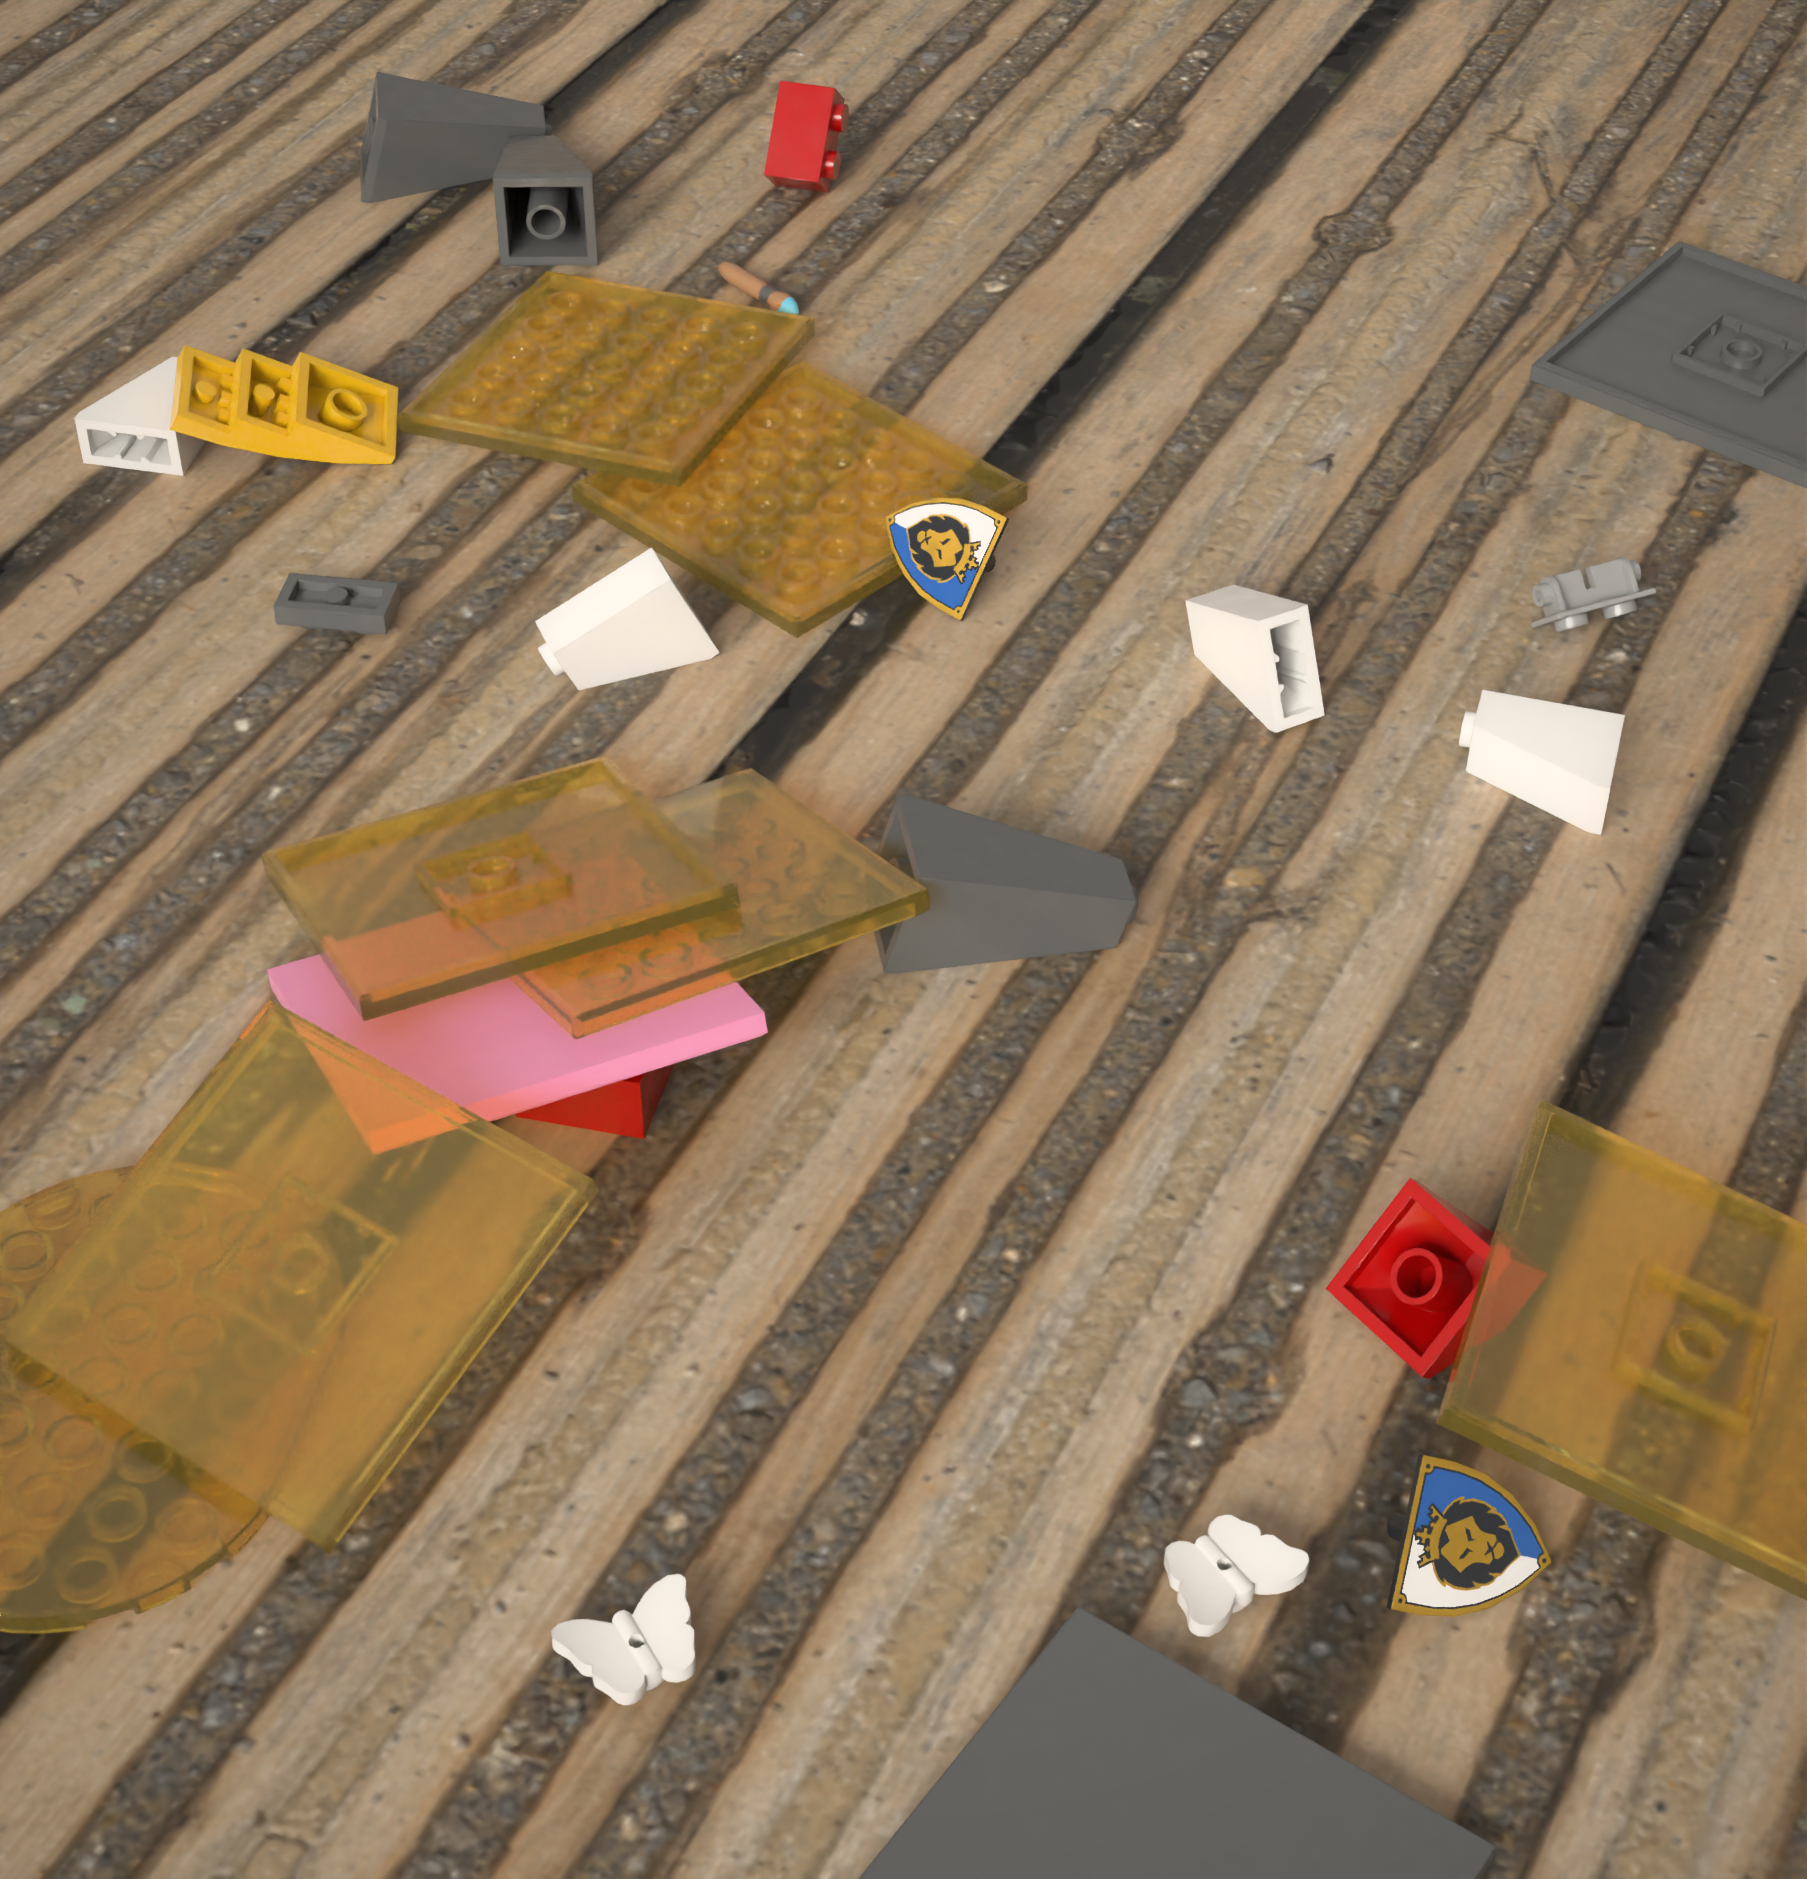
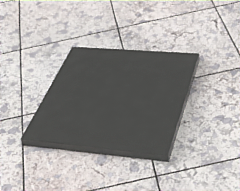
[1530,241,1807,488]
[858,1606,1496,1879]

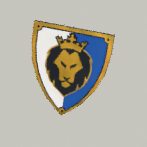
[885,498,1009,621]
[1387,1454,1552,1617]

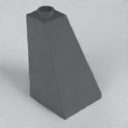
[360,72,552,203]
[493,135,598,266]
[863,794,1138,974]

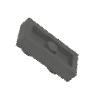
[274,573,401,634]

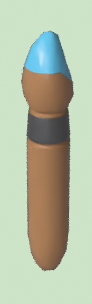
[718,262,799,316]

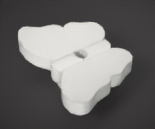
[1164,1515,1309,1637]
[551,1574,696,1705]

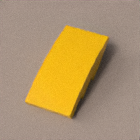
[170,345,398,464]

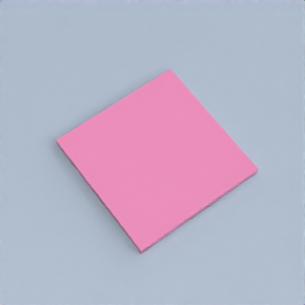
[267,864,768,1157]

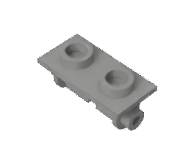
[1531,557,1656,633]

